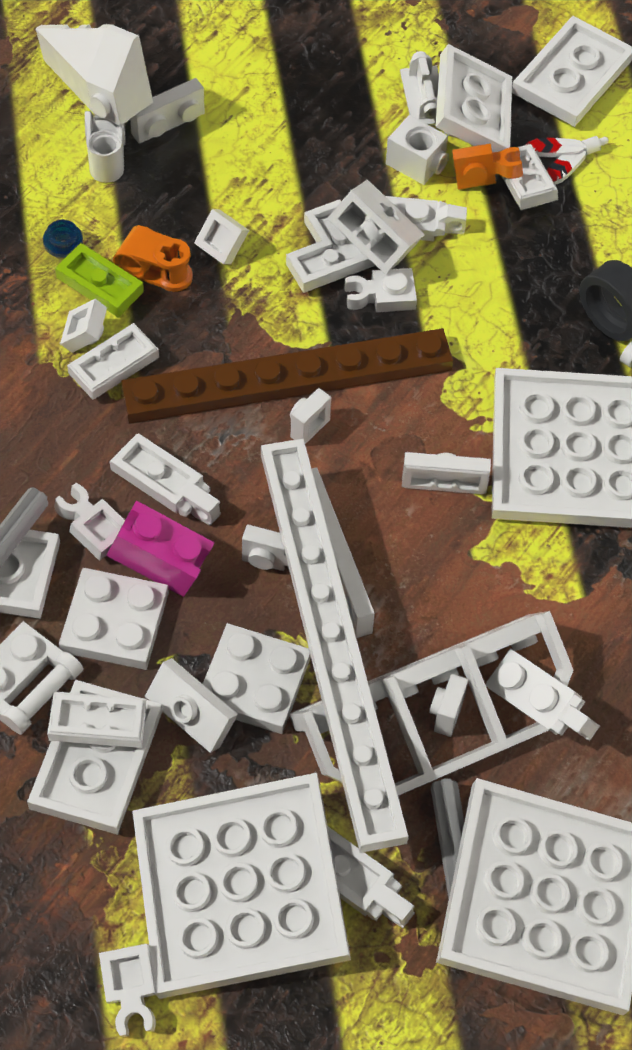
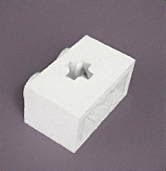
[327,180,425,274]

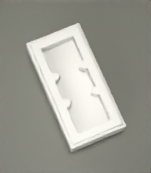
[502,144,558,210]
[67,323,159,400]
[402,452,491,494]
[145,658,238,753]
[47,692,147,748]

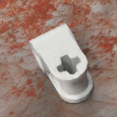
[85,111,125,183]

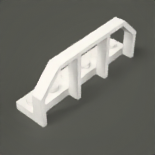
[289,611,573,795]

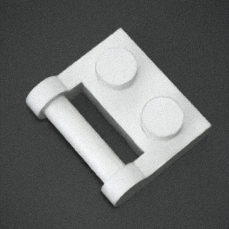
[0,621,83,735]

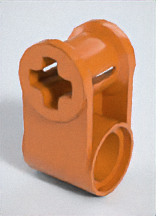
[113,225,193,292]

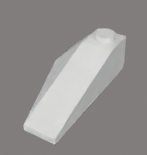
[36,24,153,126]

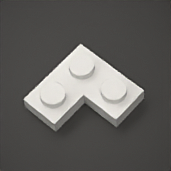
[286,199,375,293]

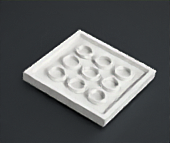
[492,368,632,528]
[132,773,351,999]
[436,778,632,1015]

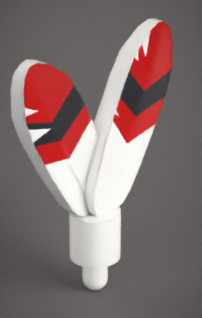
[526,136,609,185]

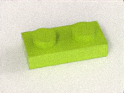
[55,243,144,318]

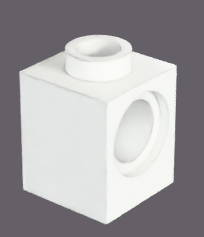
[386,115,449,185]

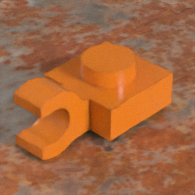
[452,143,523,190]

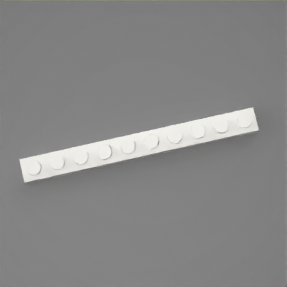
[261,438,408,853]

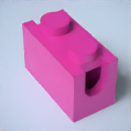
[106,500,214,597]

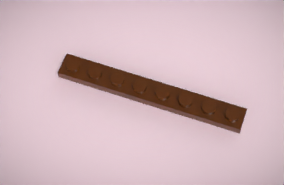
[121,328,453,423]

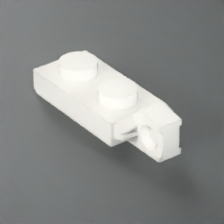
[385,196,467,241]
[110,433,221,526]
[485,649,600,741]
[328,827,414,928]

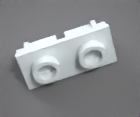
[400,51,439,126]

